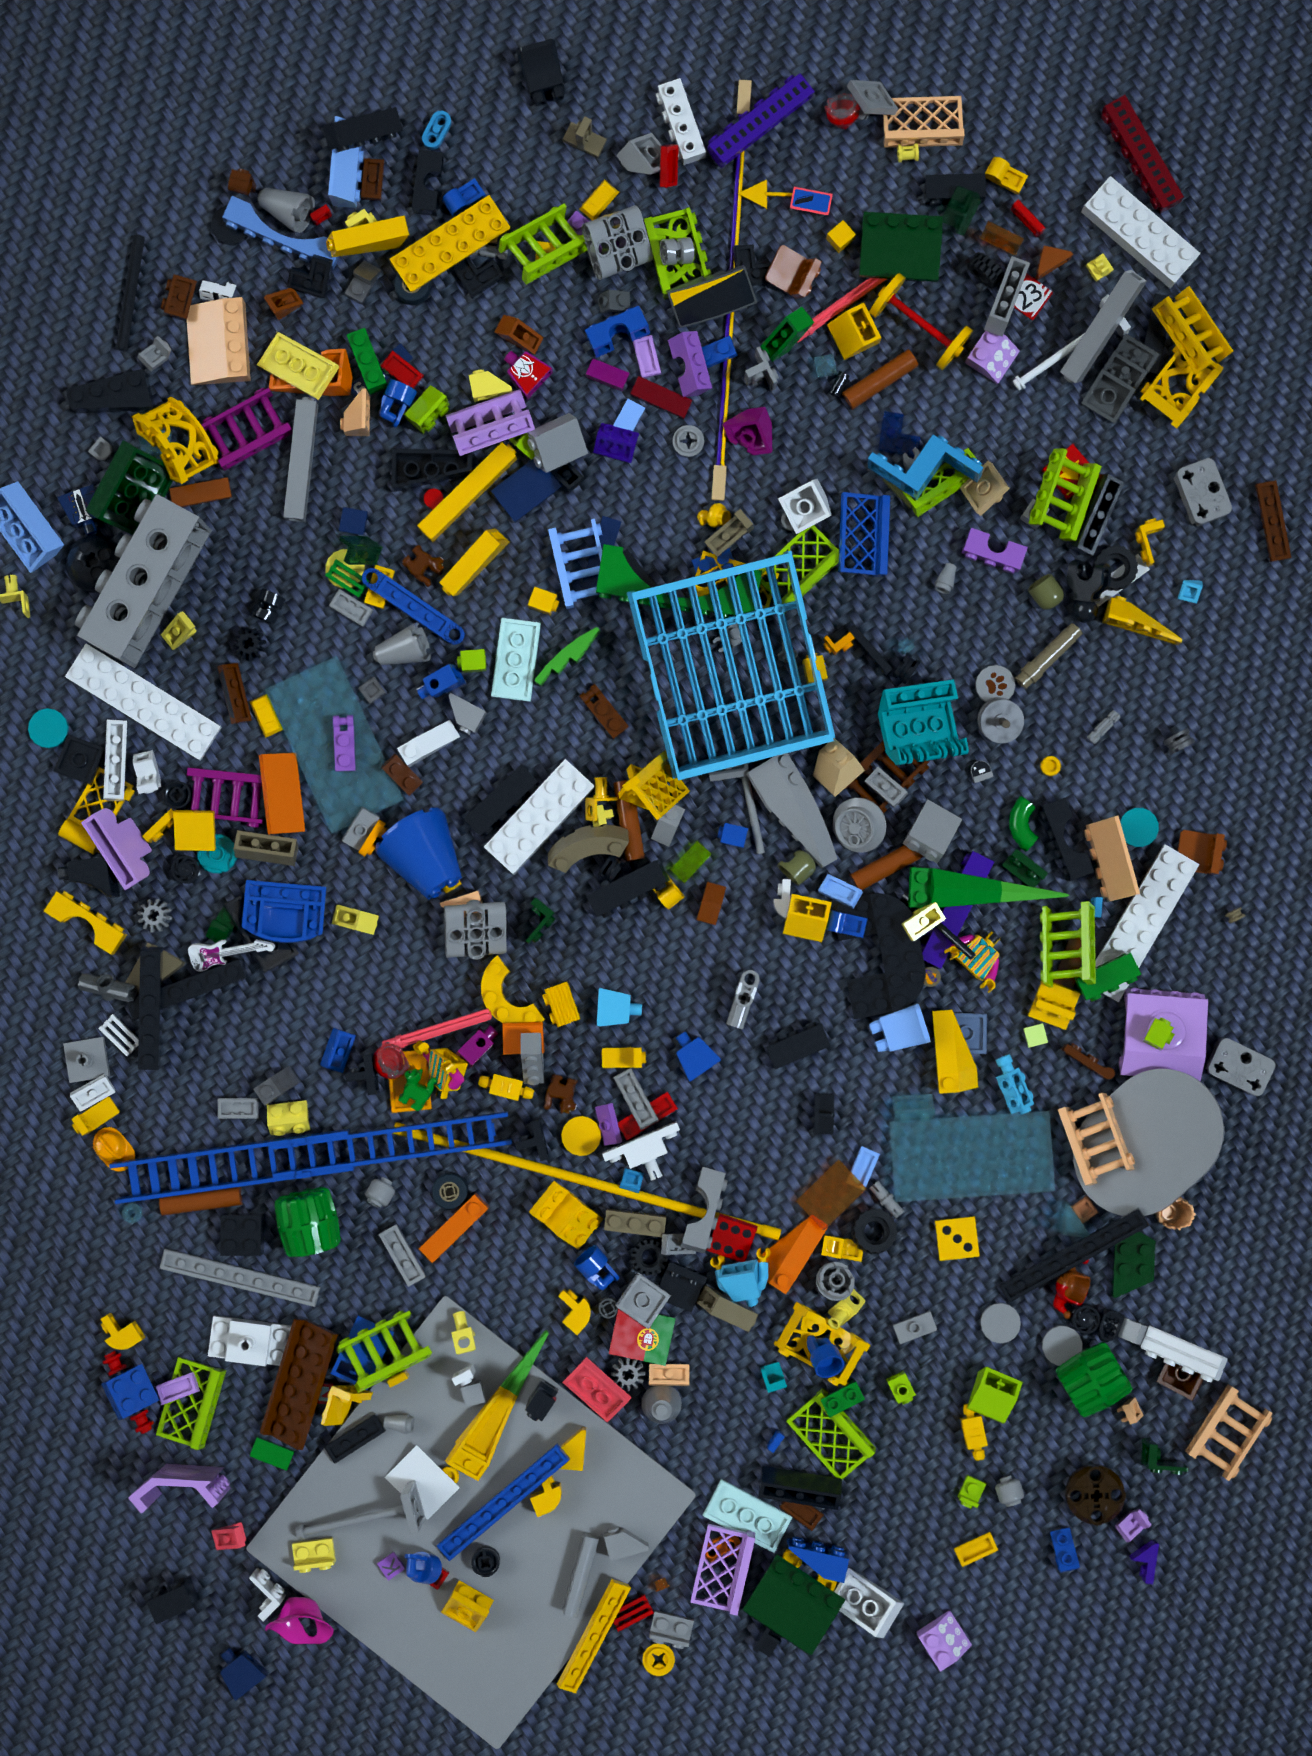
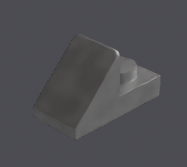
[345,260,382,305]

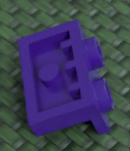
[593,423,639,463]

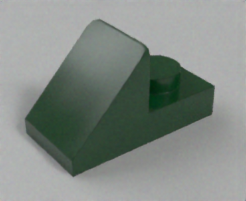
[206,902,236,947]

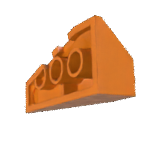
[269,349,352,396]
[758,1214,829,1294]

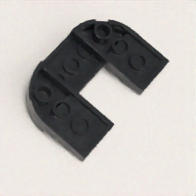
[832,894,926,1019]

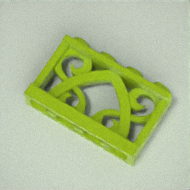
[644,207,712,299]

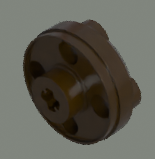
[1065,1464,1126,1526]

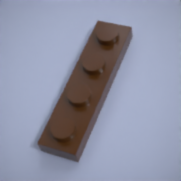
[1255,480,1291,563]

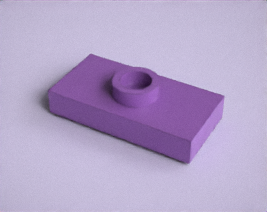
[595,1103,622,1146]

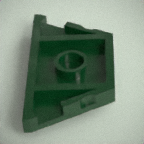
[1112,1232,1155,1298]

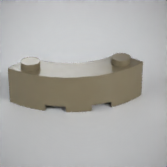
[548,824,629,873]

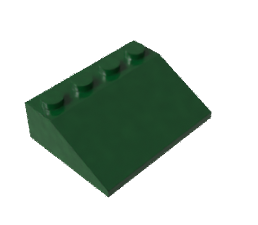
[859,212,943,282]
[85,440,174,535]
[742,1555,846,1656]

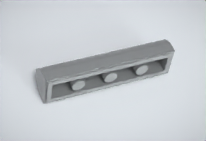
[562,1532,599,1618]

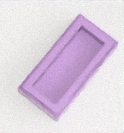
[633,335,661,379]
[155,1372,200,1405]

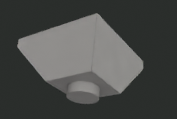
[616,133,662,174]

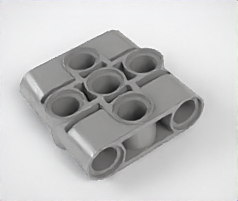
[582,205,653,280]
[444,900,507,960]

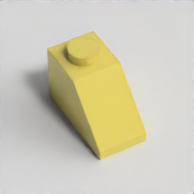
[469,370,513,402]
[331,905,379,935]

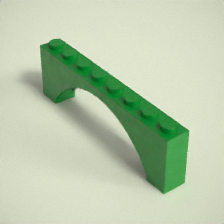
[596,544,762,622]

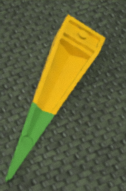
[445,1330,548,1481]

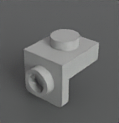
[138,336,171,372]

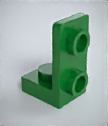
[821,1378,865,1417]

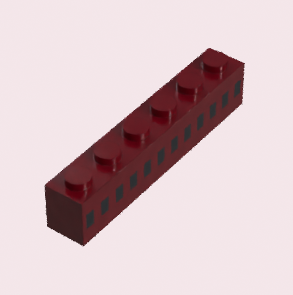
[1101,95,1184,214]

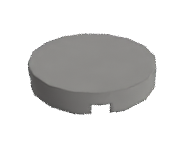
[980,1302,1021,1343]
[1042,1325,1082,1366]

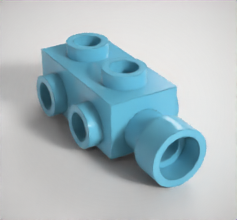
[995,1054,1034,1115]

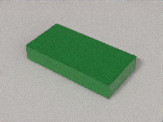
[250,1436,295,1471]

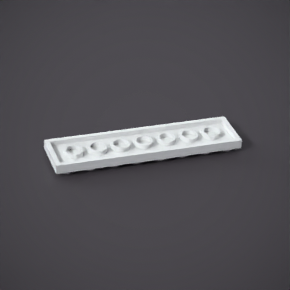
[65,643,222,761]
[1095,844,1200,1002]

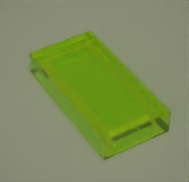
[670,841,712,883]

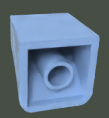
[869,1003,931,1052]

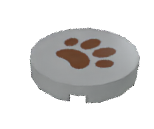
[975,665,1015,702]

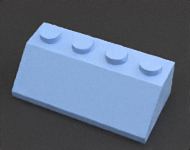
[328,116,364,208]
[0,481,64,573]

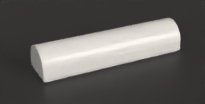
[103,720,127,801]

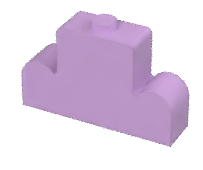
[81,808,152,890]

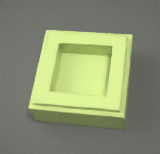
[1023,1023,1048,1048]

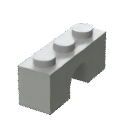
[521,1033,544,1085]

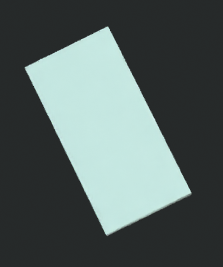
[491,618,541,702]
[703,1479,792,1553]

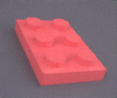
[562,1357,632,1422]

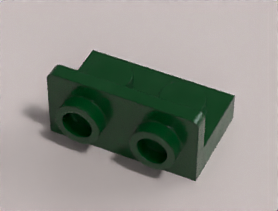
[1002,849,1048,887]

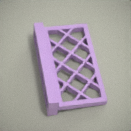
[690,1524,755,1616]

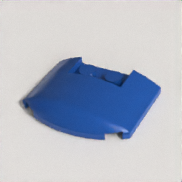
[242,880,326,943]

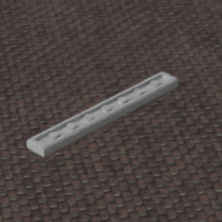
[159,1248,321,1307]

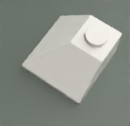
[778,479,832,534]

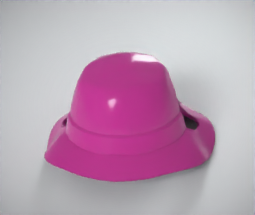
[265,1597,333,1644]

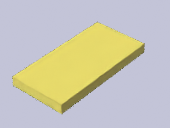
[257,332,340,400]

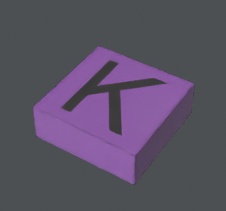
[377,1551,406,1581]

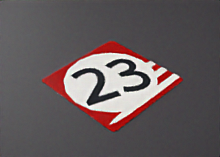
[1014,273,1053,320]

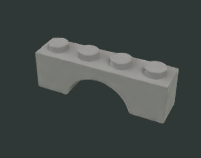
[681,1167,728,1254]

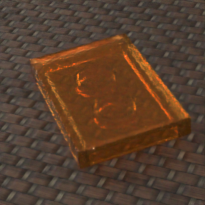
[796,1160,867,1230]

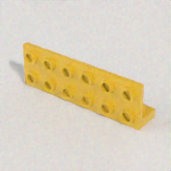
[389,195,510,292]

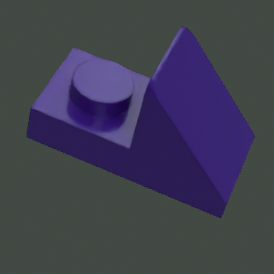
[1129,1540,1159,1585]

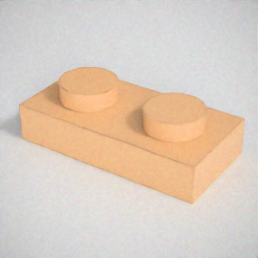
[649,1364,689,1386]

